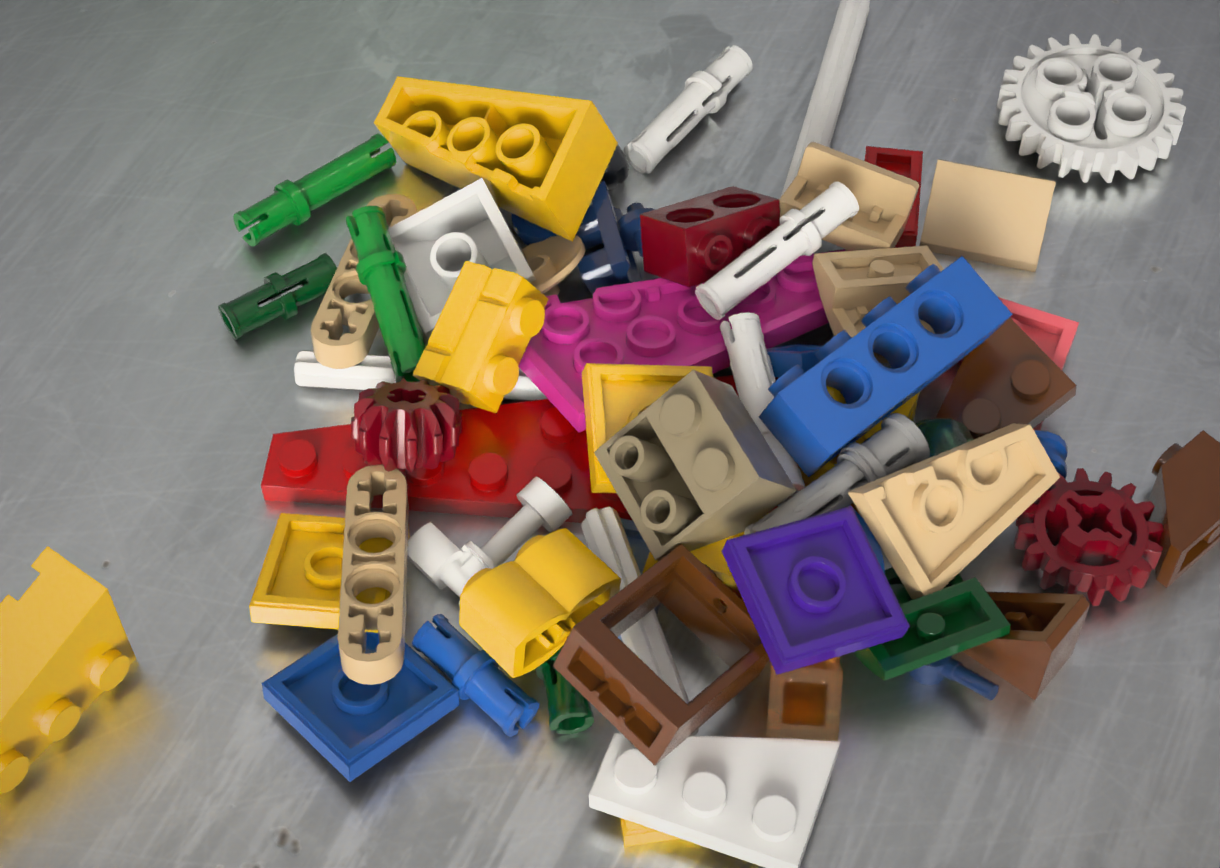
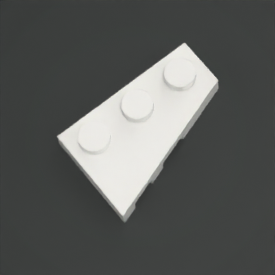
[589,733,841,868]

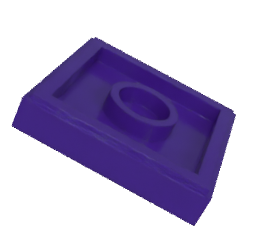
[722,506,910,675]

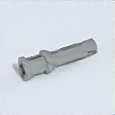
[744,413,930,535]

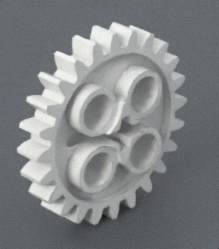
[997,34,1186,183]

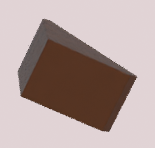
[962,592,1090,700]

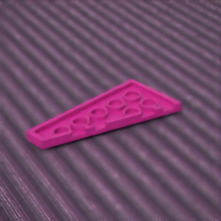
[518,249,846,432]

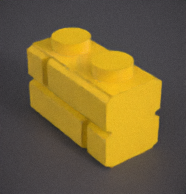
[413,261,548,413]

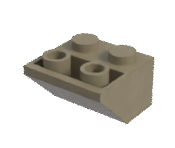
[594,369,797,561]

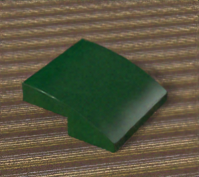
[853,567,1010,681]

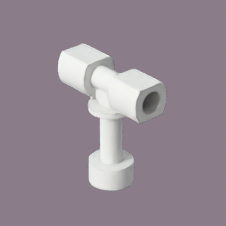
[407,476,572,606]

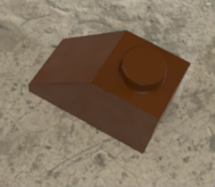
[1148,430,1220,588]

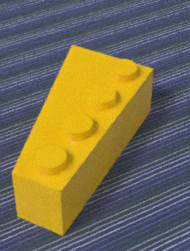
[374,76,618,242]
[0,546,136,795]

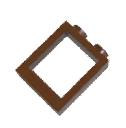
[553,544,769,766]

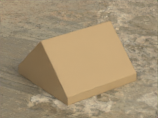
[919,159,1056,272]

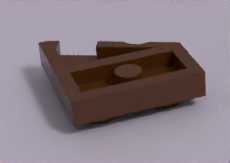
[936,318,1077,447]

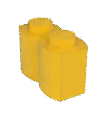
[459,528,621,678]

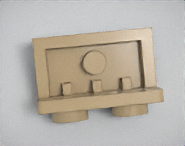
[779,142,919,251]

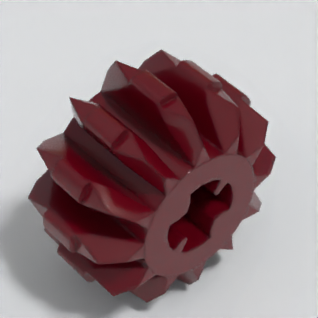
[351,378,462,473]

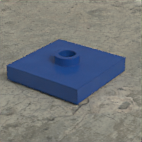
[262,632,459,782]

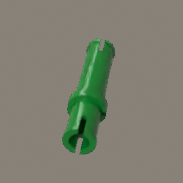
[233,133,396,247]
[346,206,426,383]

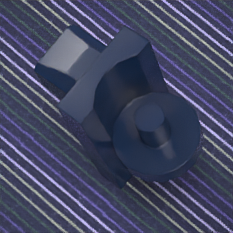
[576,181,655,295]

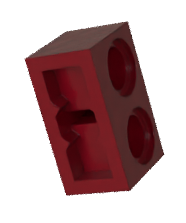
[640,186,780,287]

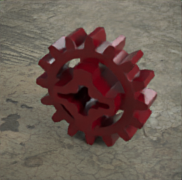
[1014,468,1164,606]

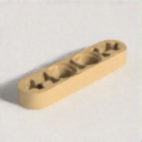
[311,194,417,369]
[338,465,409,685]

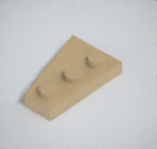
[848,423,1060,599]

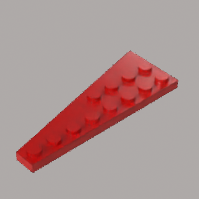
[261,375,778,523]

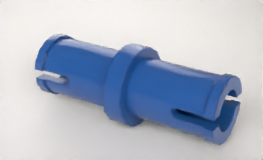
[412,614,539,737]

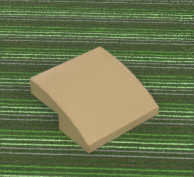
[812,246,944,363]

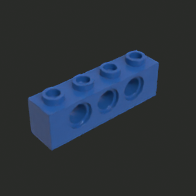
[759,256,1013,477]

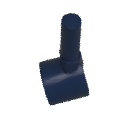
[909,655,999,700]

